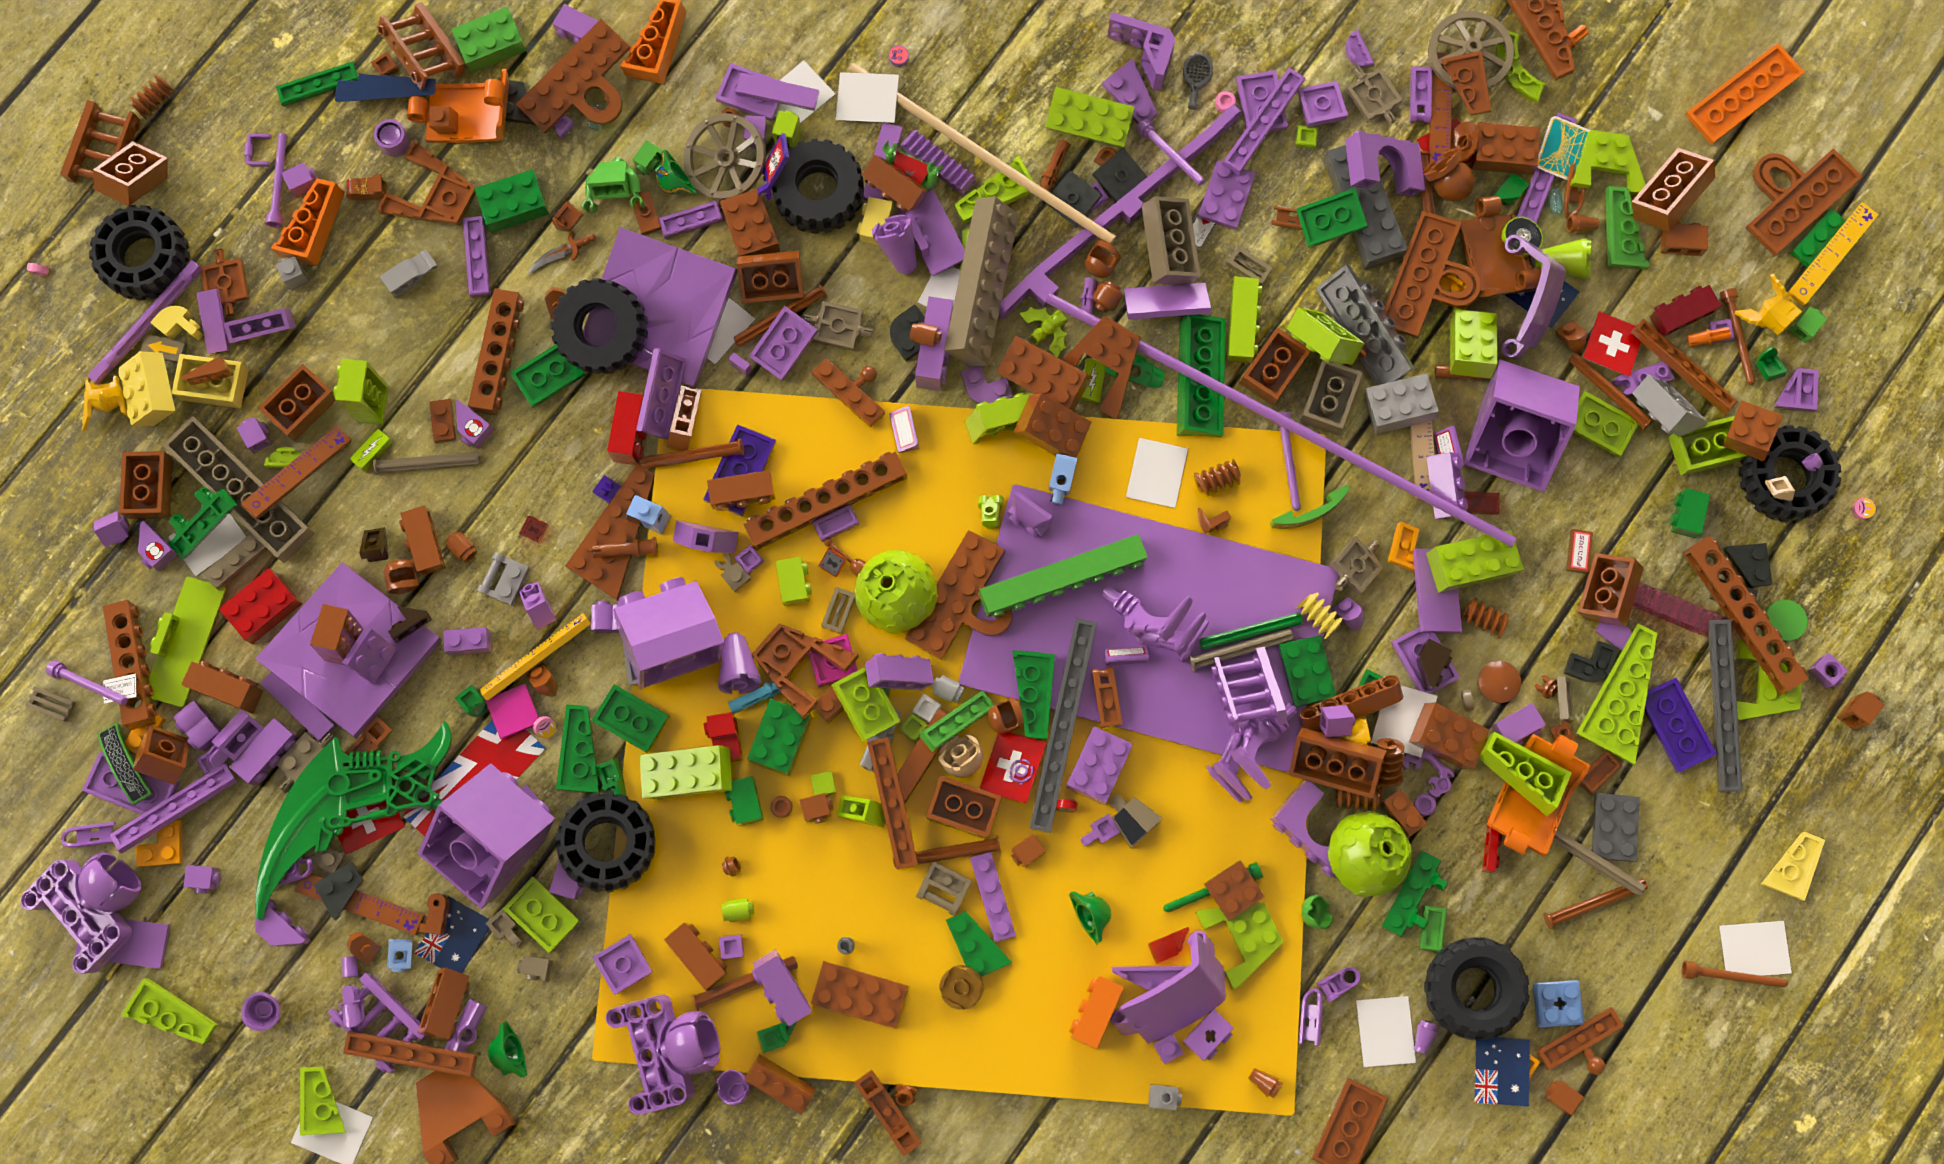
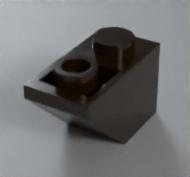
[1416,639,1452,691]

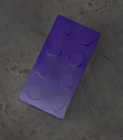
[703,424,776,517]
[1644,678,1717,773]

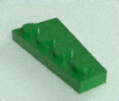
[1012,650,1055,740]
[556,704,600,794]

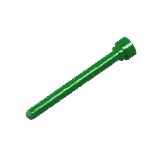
[1163,862,1263,912]

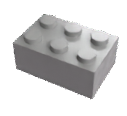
[1364,373,1439,435]

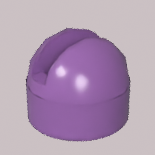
[1802,453,1822,471]

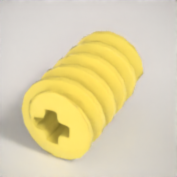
[1296,592,1342,639]

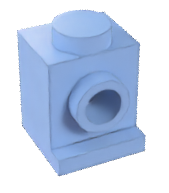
[387,939,412,972]

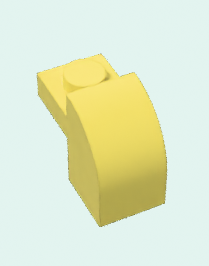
[150,306,204,341]

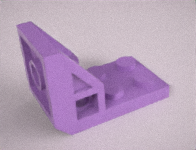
[1107,12,1176,92]

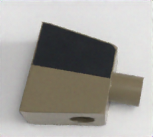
[1110,794,1162,848]

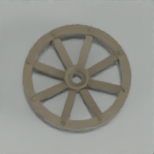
[1428,11,1514,90]
[683,113,766,200]

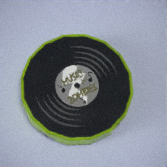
[1501,217,1543,257]

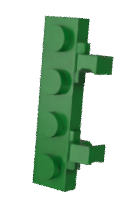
[168,487,237,560]
[1382,850,1448,938]

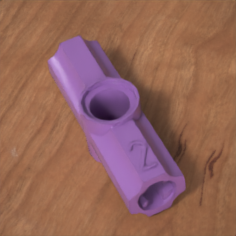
[445,999,488,1052]

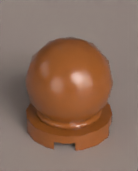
[1423,148,1475,202]

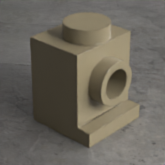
[517,956,553,982]

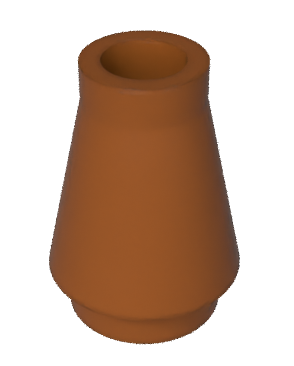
[1566,213,1599,234]
[1248,1068,1283,1098]

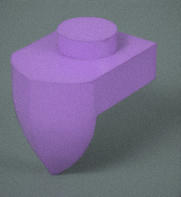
[1332,597,1364,631]

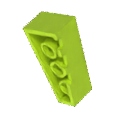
[1479,732,1572,816]

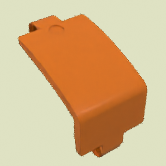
[407,69,509,143]
[1487,734,1590,857]

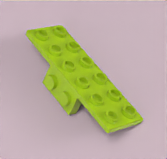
[149,576,227,708]

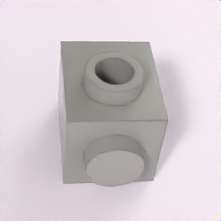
[276,256,309,290]
[1148,1084,1182,1110]

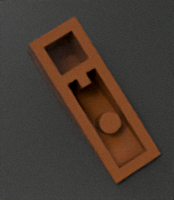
[667,385,702,451]

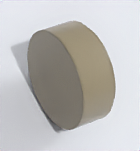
[1461,689,1474,711]

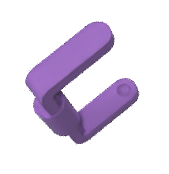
[244,134,271,167]

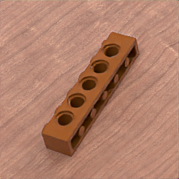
[468,288,524,416]
[102,600,157,730]

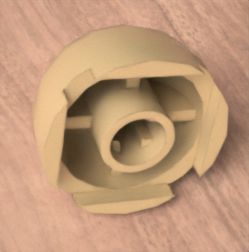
[939,734,983,778]

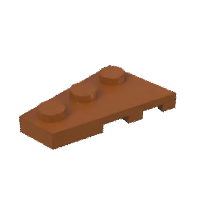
[1441,51,1491,116]

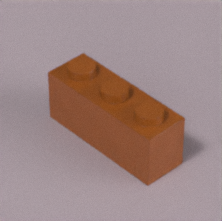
[861,155,928,212]
[707,470,775,511]
[399,505,446,576]
[664,922,728,991]
[417,968,470,1041]
[745,1054,815,1115]

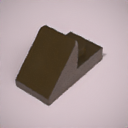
[359,527,389,562]
[388,606,432,644]

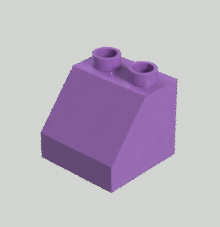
[1464,359,1580,492]
[614,577,724,689]
[418,764,555,909]

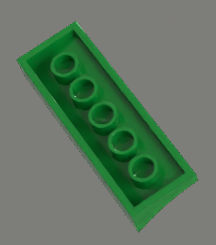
[1177,314,1226,438]

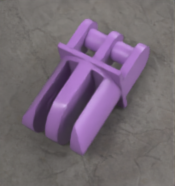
[338,986,366,1028]

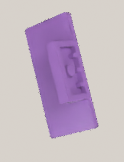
[897,190,965,276]

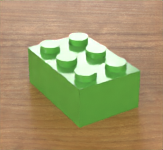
[451,6,527,74]

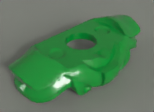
[1105,355,1165,388]

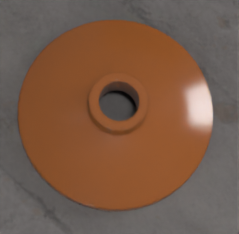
[1450,122,1480,162]

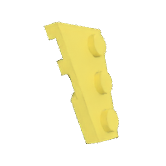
[1761,832,1825,901]

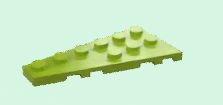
[1576,623,1657,766]

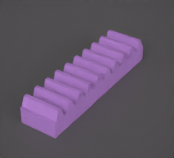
[901,130,976,196]

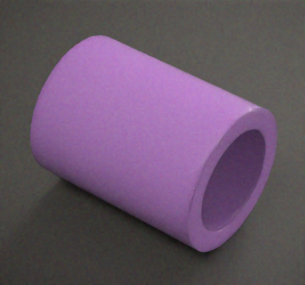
[342,956,358,977]

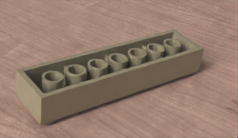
[944,196,1019,367]
[162,416,315,563]

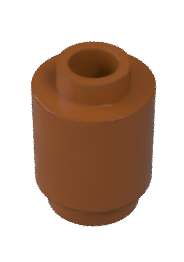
[910,322,942,347]
[446,532,477,563]

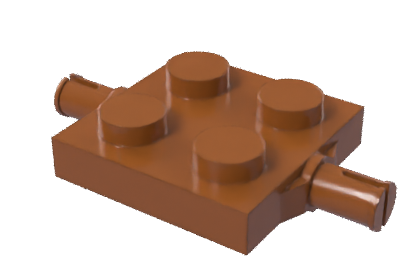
[201,249,250,317]

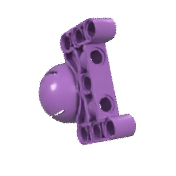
[21,852,141,974]
[606,994,720,1115]

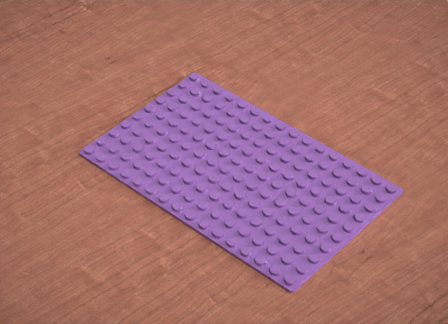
[959,485,1338,772]

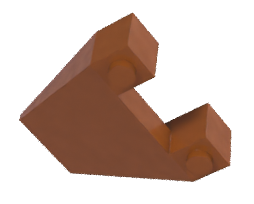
[416,1071,517,1164]

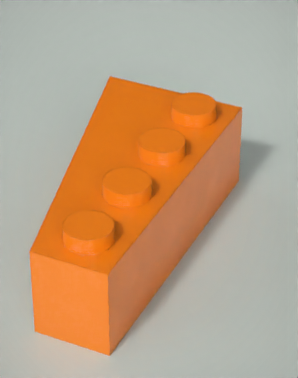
[620,0,687,84]
[271,178,345,267]

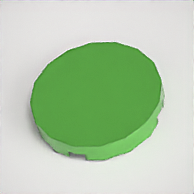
[1765,600,1808,642]

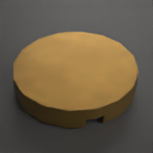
[939,965,984,1010]

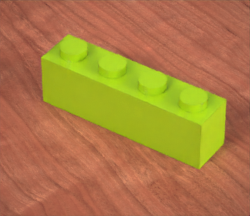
[1227,276,1262,363]

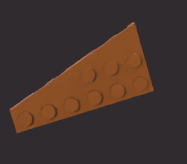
[1507,0,1575,81]
[565,464,655,601]

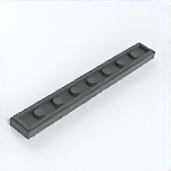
[1708,619,1743,792]

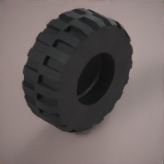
[772,138,864,234]
[89,205,190,300]
[550,278,648,374]
[1739,425,1842,522]
[556,792,655,893]

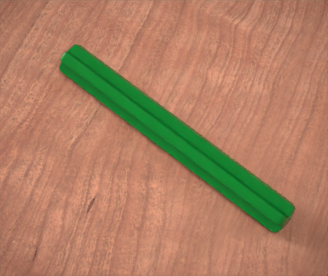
[1199,612,1303,650]

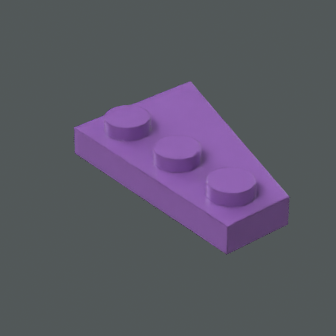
[1102,58,1157,124]

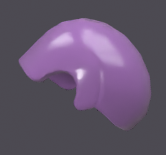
[716,1069,750,1106]

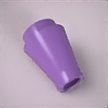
[1414,1019,1439,1054]

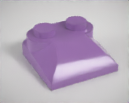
[1007,492,1052,538]

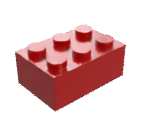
[607,391,647,465]
[219,568,302,645]

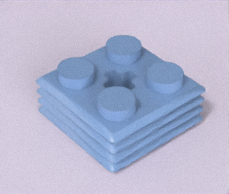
[1533,980,1584,1028]

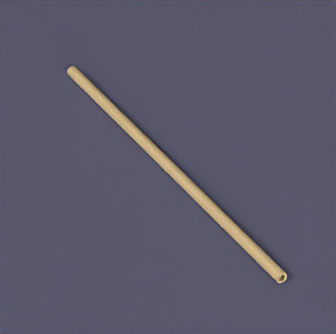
[849,63,1116,244]

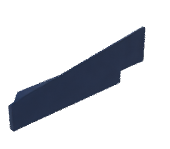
[335,74,437,102]

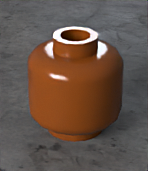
[1093,281,1122,312]

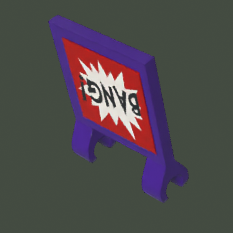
[757,133,789,200]

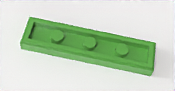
[919,691,994,752]

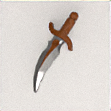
[528,231,596,274]

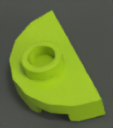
[264,447,301,469]

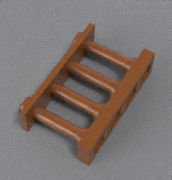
[377,3,466,90]
[60,100,140,183]

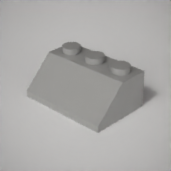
[1632,374,1708,436]

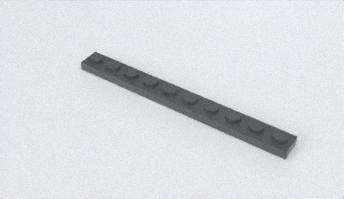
[1029,618,1097,833]

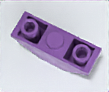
[673,520,739,553]
[255,899,311,946]

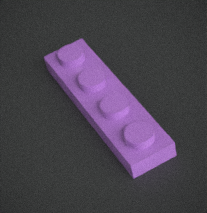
[970,852,1016,942]

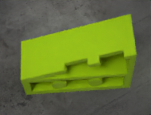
[965,392,1033,444]

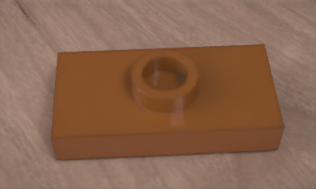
[630,190,661,235]

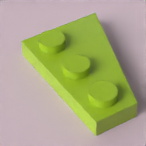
[300,1066,346,1136]

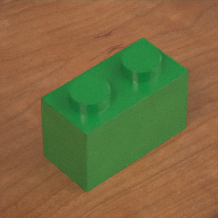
[1670,488,1710,538]
[725,776,764,826]

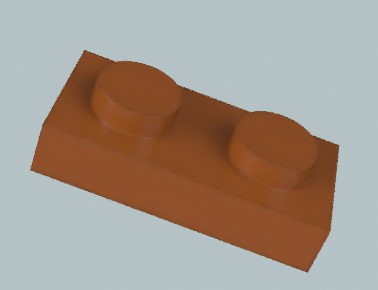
[429,399,456,443]

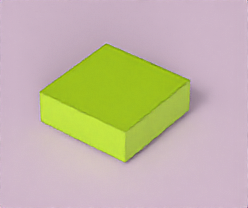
[1295,125,1318,149]
[899,713,928,743]
[810,771,836,796]

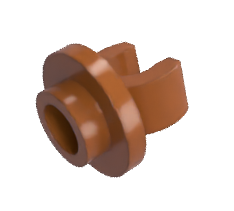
[1535,675,1558,699]

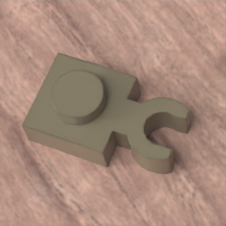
[714,553,751,592]

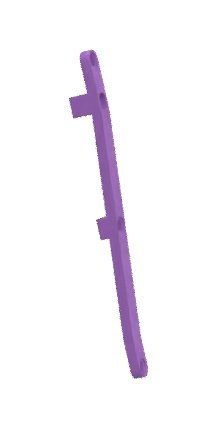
[998,104,1241,320]

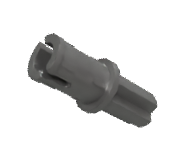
[837,937,855,954]

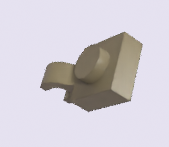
[486,909,524,947]

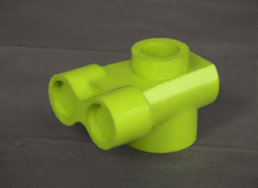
[978,495,1003,529]

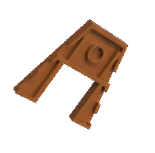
[376,140,476,225]
[1062,316,1141,419]
[752,624,859,720]

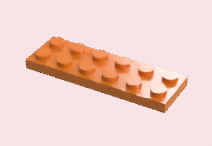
[1685,43,1805,145]

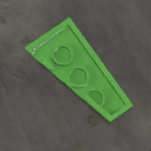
[1605,186,1650,270]

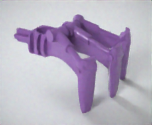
[1102,586,1209,662]
[1206,703,1297,803]

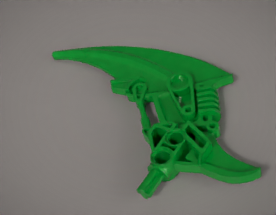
[255,721,452,920]

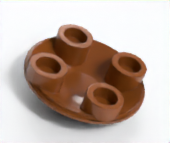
[1477,661,1521,704]

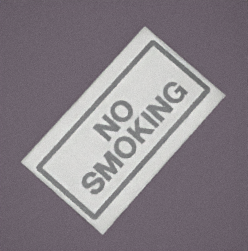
[103,674,136,704]

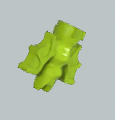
[1020,307,1068,358]

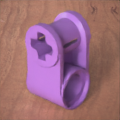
[1316,967,1360,1003]

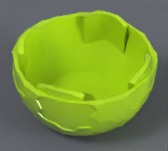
[855,550,938,634]
[1328,812,1412,898]

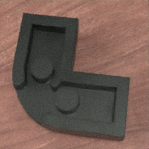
[890,304,925,361]
[1563,641,1619,682]

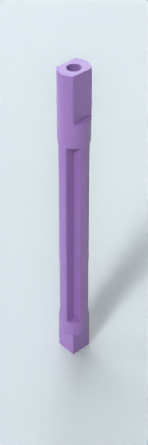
[87,260,203,384]

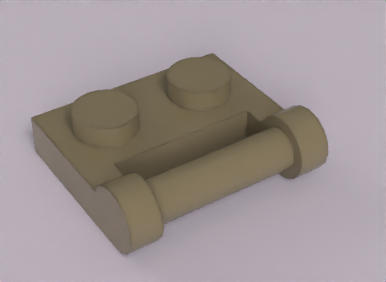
[916,861,972,916]

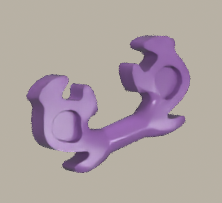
[1403,750,1455,798]

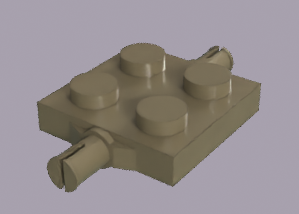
[1346,64,1403,125]
[803,301,873,351]
[1330,536,1383,595]
[276,732,335,793]

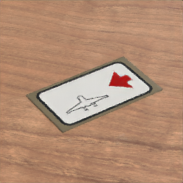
[1192,209,1216,251]

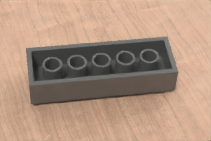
[1323,145,1408,270]

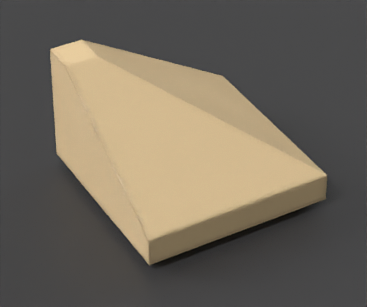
[1765,476,1795,501]

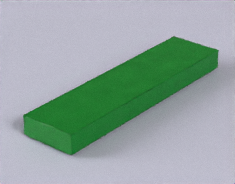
[276,61,358,107]

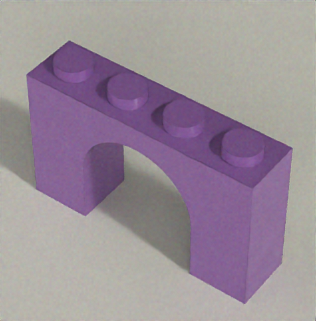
[1345,131,1425,197]
[1270,780,1337,878]

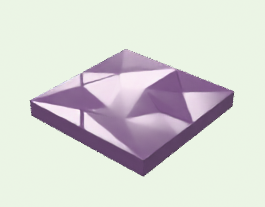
[583,227,738,387]
[255,562,442,739]

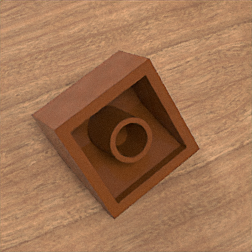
[133,724,190,785]

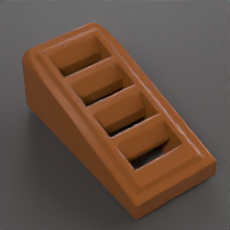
[182,357,233,386]

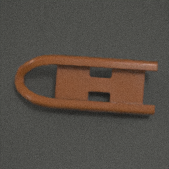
[1564,163,1586,218]
[1271,205,1302,230]

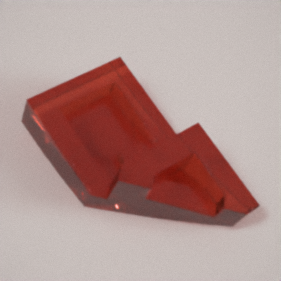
[1148,927,1189,964]

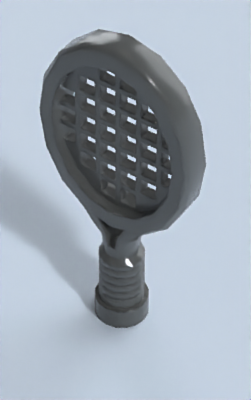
[1183,52,1213,110]

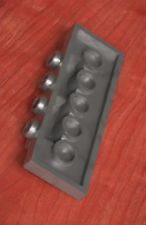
[1316,264,1414,386]

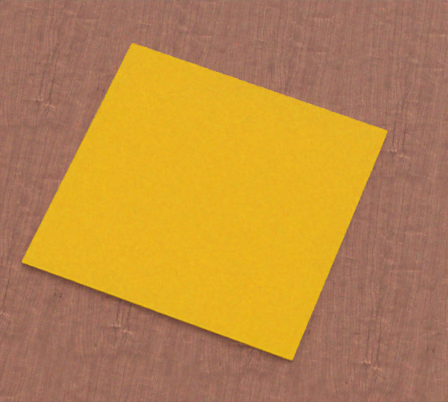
[592,387,1326,1116]

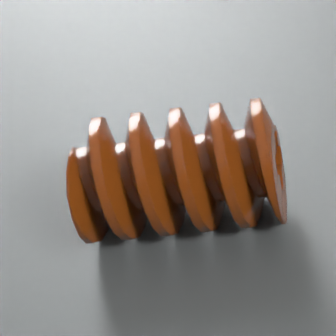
[130,75,176,120]
[1194,459,1241,497]
[1461,597,1509,639]
[1377,738,1405,787]
[1336,786,1383,812]

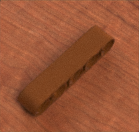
[1300,675,1404,732]
[898,708,949,803]

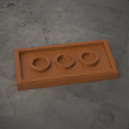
[1311,1078,1388,1164]

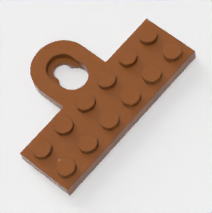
[516,19,631,134]
[1745,148,1863,257]
[1383,211,1481,338]
[905,530,1013,660]

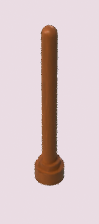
[1720,288,1755,385]
[1681,960,1788,988]

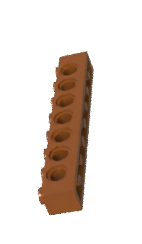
[743,451,907,551]
[1683,535,1809,695]

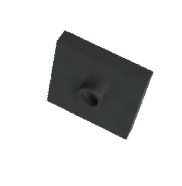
[1092,148,1148,203]
[1045,170,1102,228]

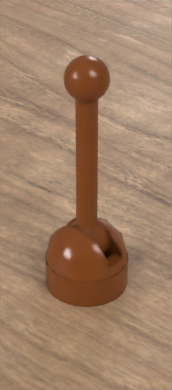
[824,538,866,577]

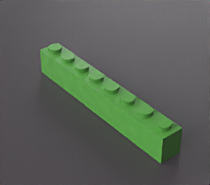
[978,534,1148,618]

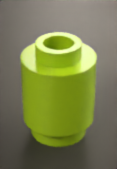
[722,898,754,922]

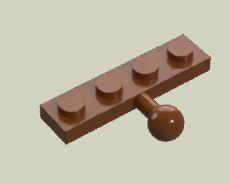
[811,359,885,428]
[1536,1007,1624,1075]

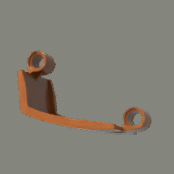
[1459,196,1541,298]

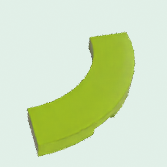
[1496,30,1545,103]

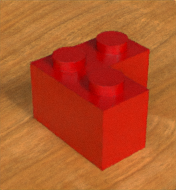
[704,712,743,762]

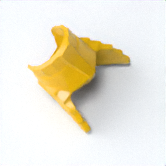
[1735,274,1802,336]
[82,376,130,432]

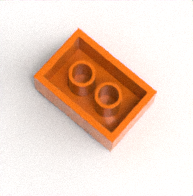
[1069,976,1124,1049]

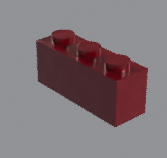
[1650,285,1722,337]

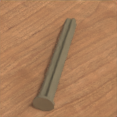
[373,452,480,475]
[1188,629,1293,673]
[1552,830,1646,896]

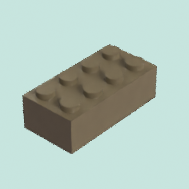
[1141,196,1201,285]

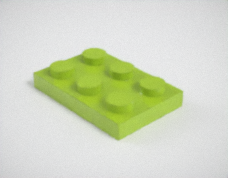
[1572,391,1638,458]
[831,667,901,742]
[503,877,580,953]

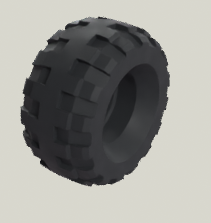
[1424,937,1530,1040]

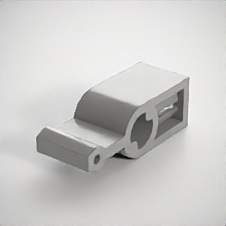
[379,249,438,298]

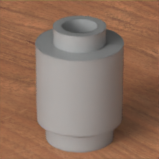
[931,675,965,703]

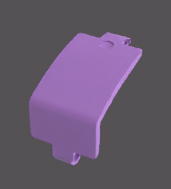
[1502,235,1566,359]
[1110,931,1226,1043]

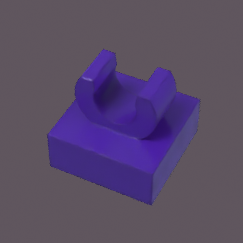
[592,475,621,504]

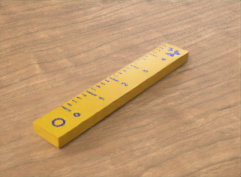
[1788,202,1879,306]
[480,613,591,700]

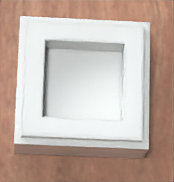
[912,694,942,723]

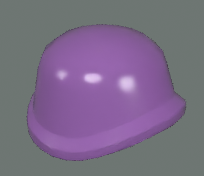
[241,992,281,1031]

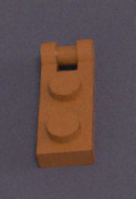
[1091,666,1123,728]

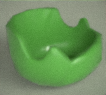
[1302,895,1333,929]

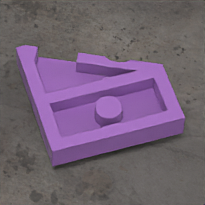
[1774,368,1819,412]

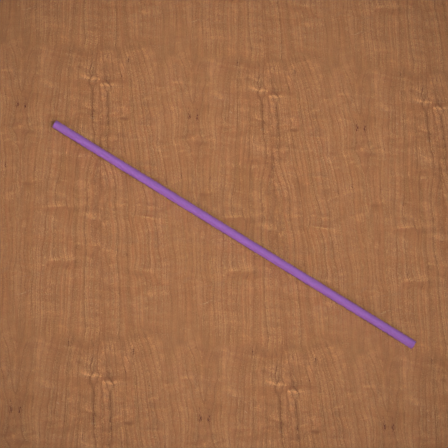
[1045,293,1517,547]

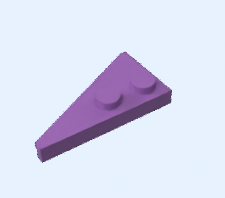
[1112,966,1188,991]

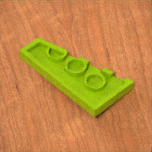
[954,156,1034,224]
[121,978,218,1044]

